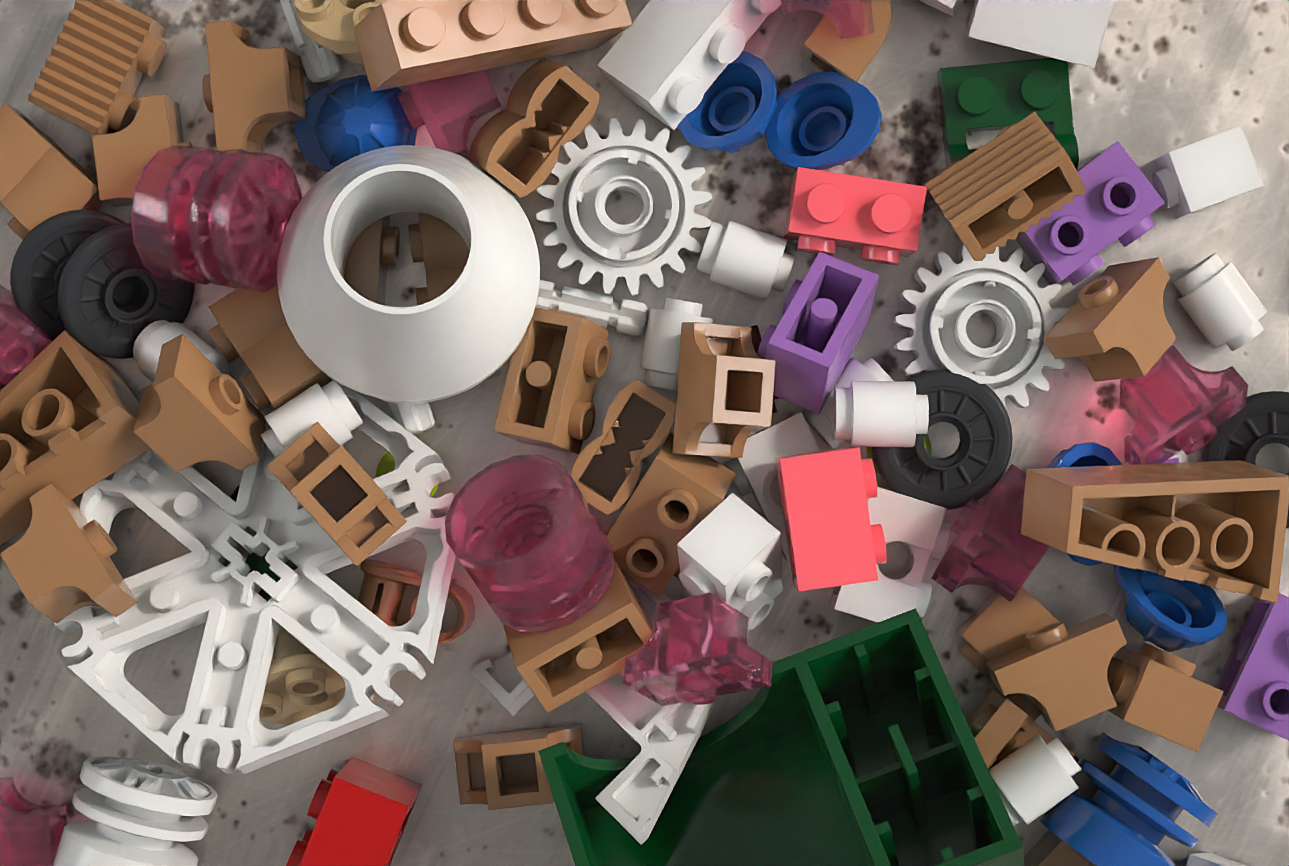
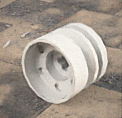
[53,756,218,866]

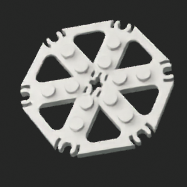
[54,377,463,774]

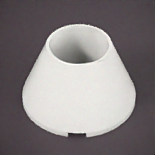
[277,145,540,404]

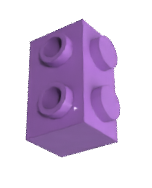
[1016,141,1165,286]
[757,251,879,414]
[1215,593,1289,741]

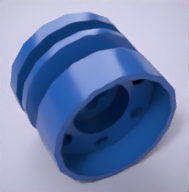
[1040,732,1218,866]

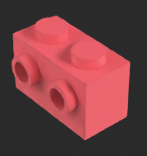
[783,167,927,265]
[775,447,887,592]

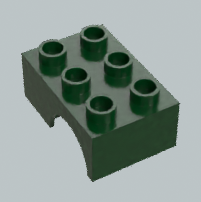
[538,608,1025,866]

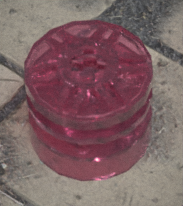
[131,145,302,292]
[445,455,615,632]

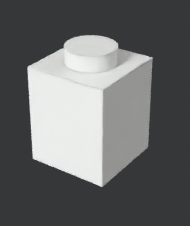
[1152,125,1264,219]

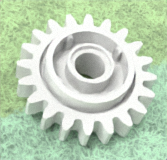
[536,118,712,297]
[892,244,1069,408]

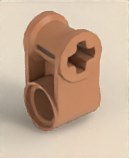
[358,559,475,644]

